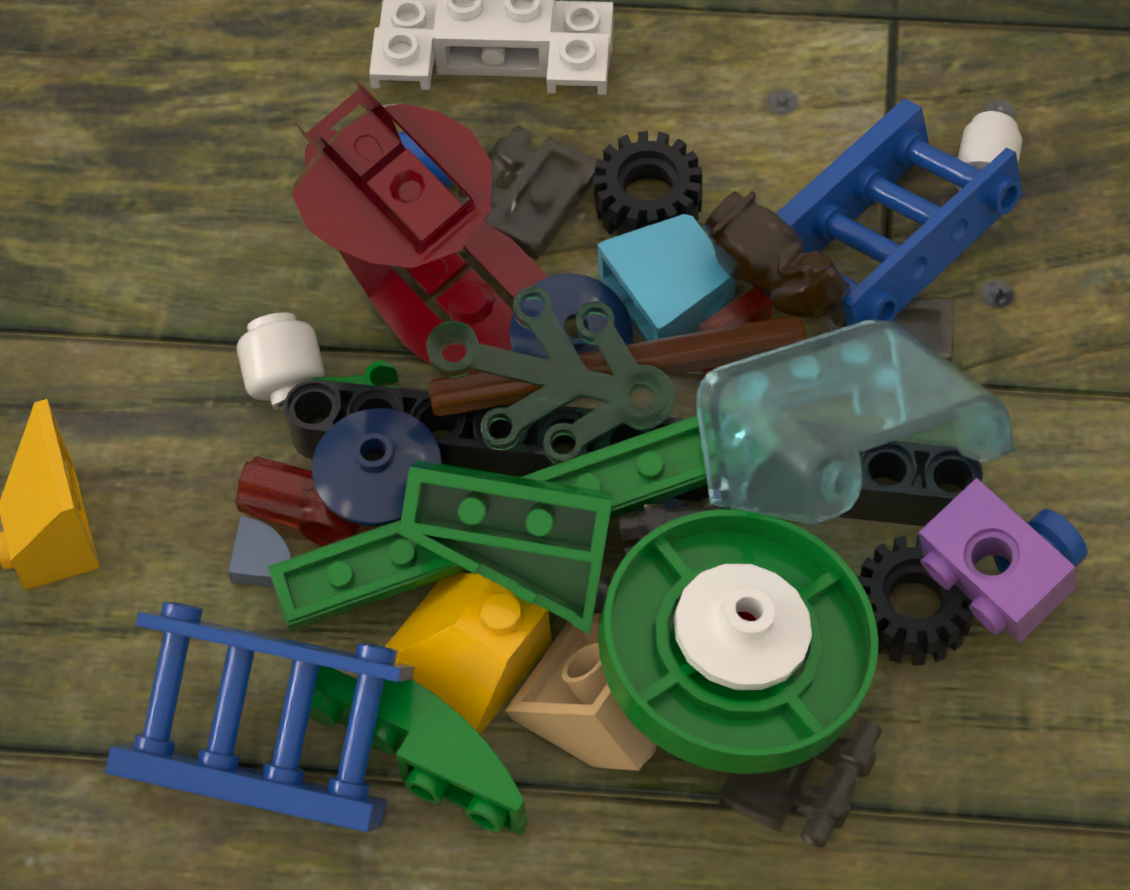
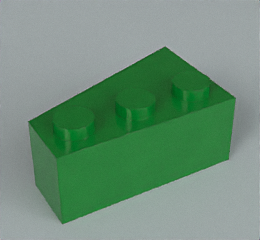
[399,460,613,634]

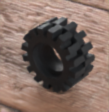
[593,131,702,236]
[858,535,973,666]

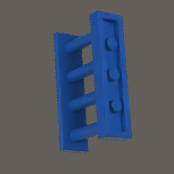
[752,99,1023,348]
[105,601,415,832]

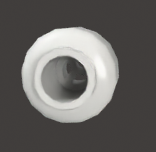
[236,312,325,410]

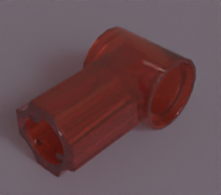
[235,456,360,547]

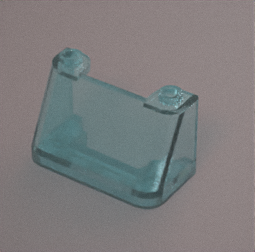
[696,320,1014,525]

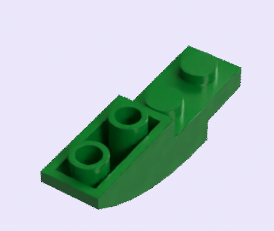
[309,665,528,836]

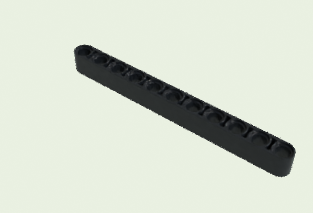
[284,380,983,527]

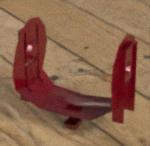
[292,74,547,373]

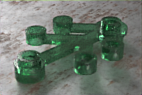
[427,286,675,465]

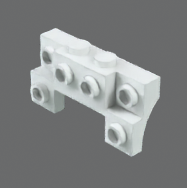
[369,0,614,95]

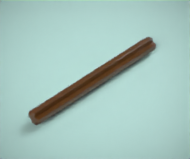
[428,315,807,416]

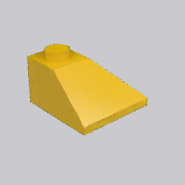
[0,399,100,590]
[385,572,552,735]

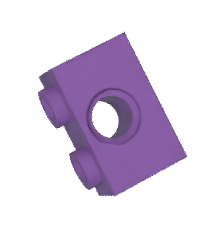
[919,478,1076,644]

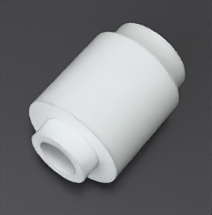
[955,111,1022,191]

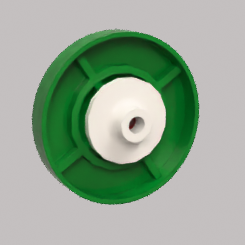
[598,509,878,774]

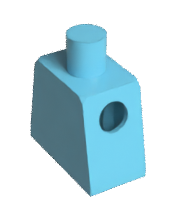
[597,214,735,341]

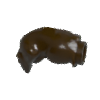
[703,191,851,319]

